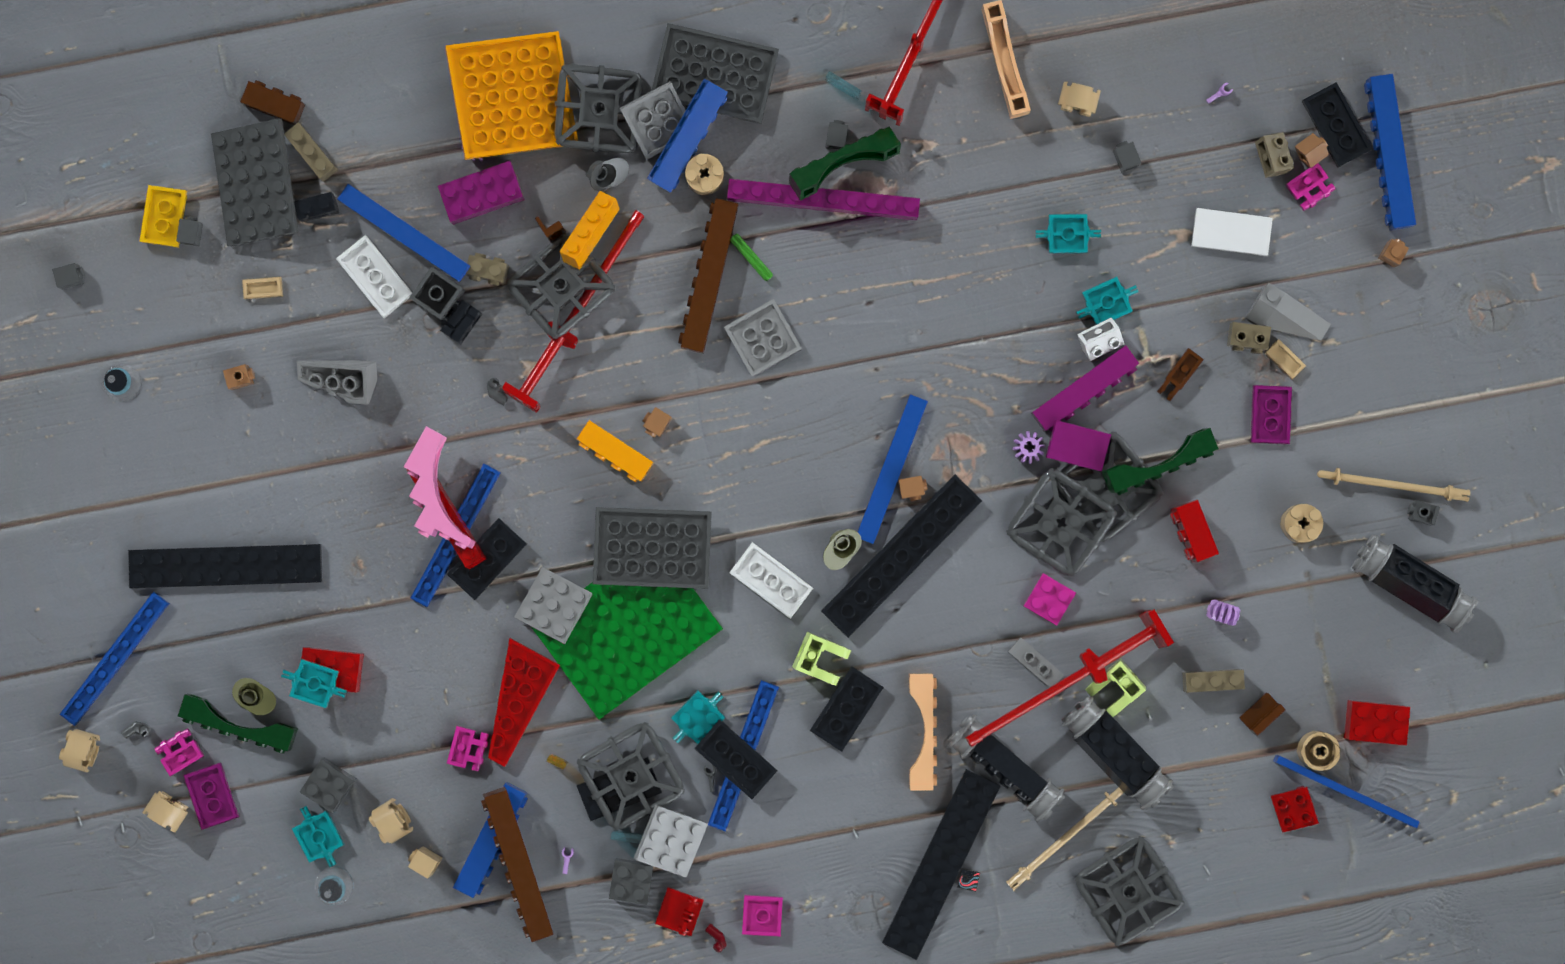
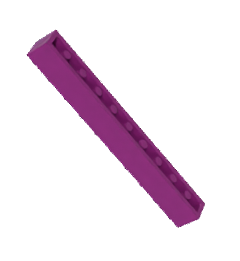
[727,179,920,220]

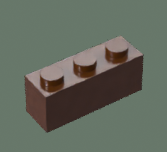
[240,80,305,125]

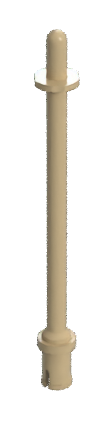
[1317,468,1470,502]
[1006,787,1124,891]

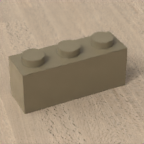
[284,122,338,182]
[1182,669,1245,693]

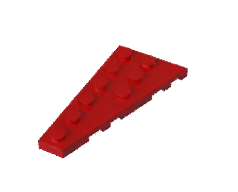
[488,638,560,767]

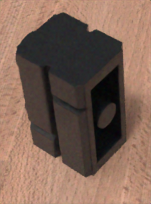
[294,192,339,223]
[440,299,482,345]

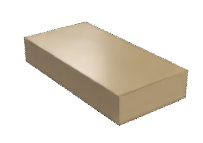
[242,277,283,299]
[1265,339,1306,380]

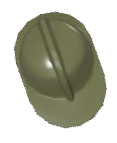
[823,529,862,570]
[232,678,276,715]

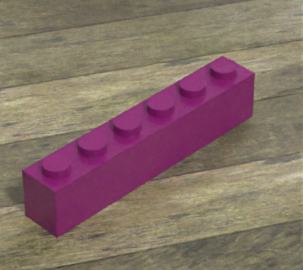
[1031,345,1139,432]

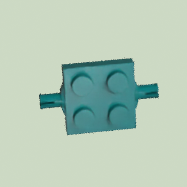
[1035,214,1101,254]
[1076,277,1139,325]
[281,659,347,708]
[671,690,725,744]
[292,806,345,868]

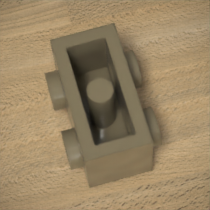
[1255,132,1294,178]
[466,253,509,286]
[1227,322,1271,354]

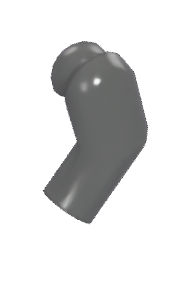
[487,378,508,406]
[121,721,150,739]

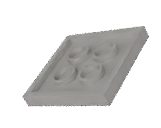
[620,82,686,160]
[724,299,802,377]
[514,567,593,645]
[634,804,708,877]

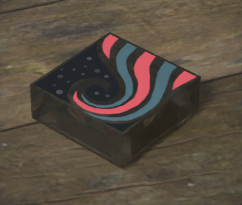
[957,868,980,892]

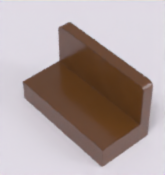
[535,216,566,242]
[1239,693,1286,736]

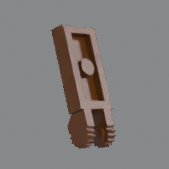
[1157,348,1204,401]

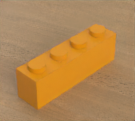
[559,191,620,270]
[577,420,654,483]

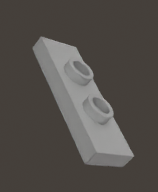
[1008,637,1064,688]

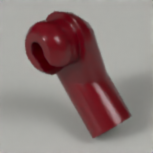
[705,924,727,953]

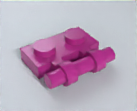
[1286,163,1335,211]
[447,726,489,771]
[154,728,204,776]

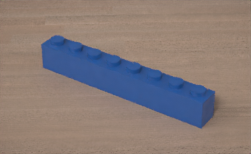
[1364,74,1416,230]

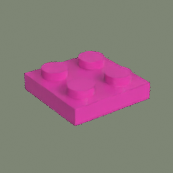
[1024,573,1076,626]
[742,895,783,937]

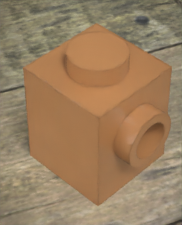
[1295,133,1329,168]
[1378,239,1409,268]
[223,364,255,390]
[642,407,672,438]
[898,476,928,501]

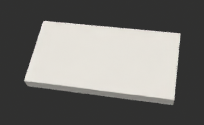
[1191,208,1273,256]
[336,235,412,318]
[729,542,813,619]

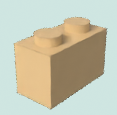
[408,846,443,879]

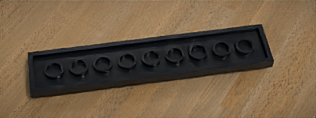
[821,474,982,638]
[128,544,322,588]
[882,769,1001,960]

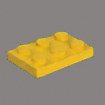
[140,185,188,248]

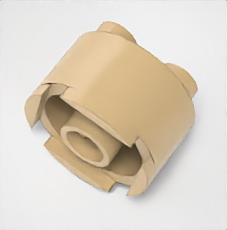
[1058,82,1101,117]
[685,154,724,195]
[1280,504,1323,543]
[59,729,100,772]
[1297,731,1340,771]
[142,791,189,832]
[369,798,413,844]

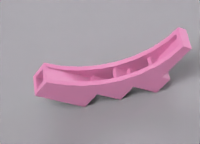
[404,426,476,549]

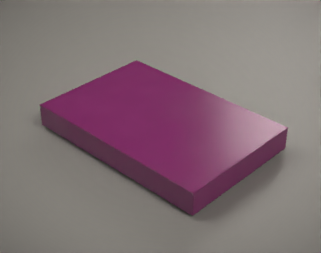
[1251,385,1292,444]
[1046,420,1111,472]
[183,762,239,830]

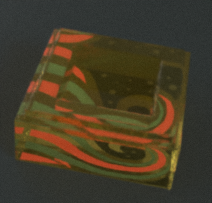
[547,754,568,770]

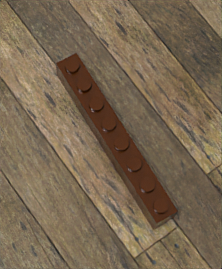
[678,198,739,354]
[481,787,554,942]

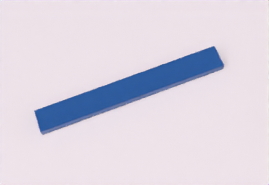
[337,184,470,282]
[858,394,928,544]
[410,463,501,607]
[59,592,170,726]
[708,680,779,832]
[1273,755,1420,828]

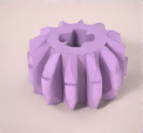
[1012,431,1045,464]
[1206,600,1241,626]

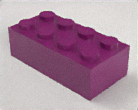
[438,161,525,225]

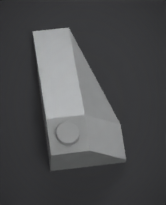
[1245,283,1331,341]
[297,360,377,405]

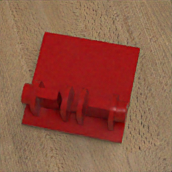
[1271,786,1319,833]
[655,887,704,936]

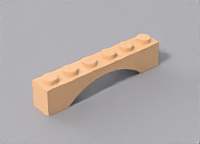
[981,0,1031,119]
[909,673,937,791]

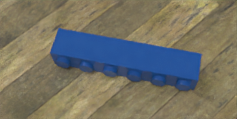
[647,79,728,192]
[453,782,528,898]

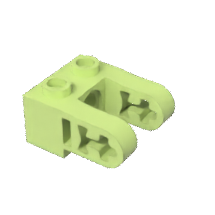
[792,632,851,686]
[1085,658,1146,717]

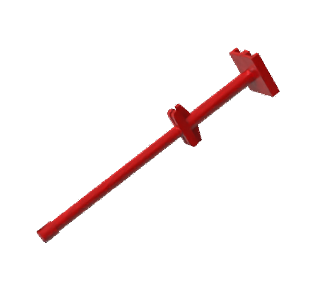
[865,0,943,126]
[502,210,644,413]
[965,609,1174,747]

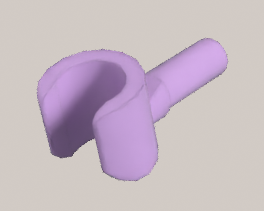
[1206,83,1233,104]
[562,847,574,874]

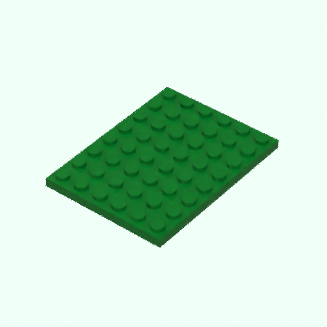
[532,582,723,720]

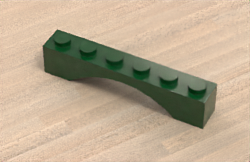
[789,126,901,201]
[1102,428,1219,495]
[178,694,298,754]

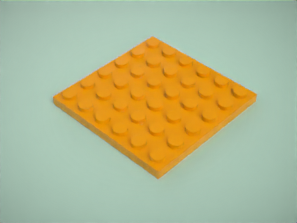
[445,31,578,160]

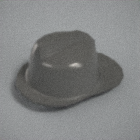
[586,157,629,191]

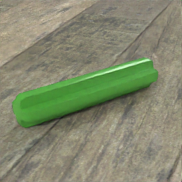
[730,234,773,281]

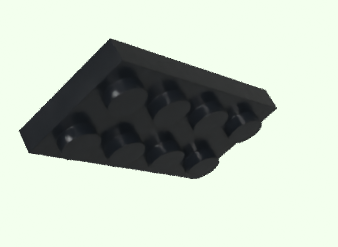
[1302,82,1373,168]
[447,518,527,600]
[810,666,884,752]
[694,719,778,799]
[576,757,662,822]

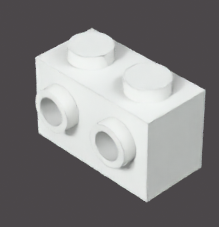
[1077,317,1124,361]

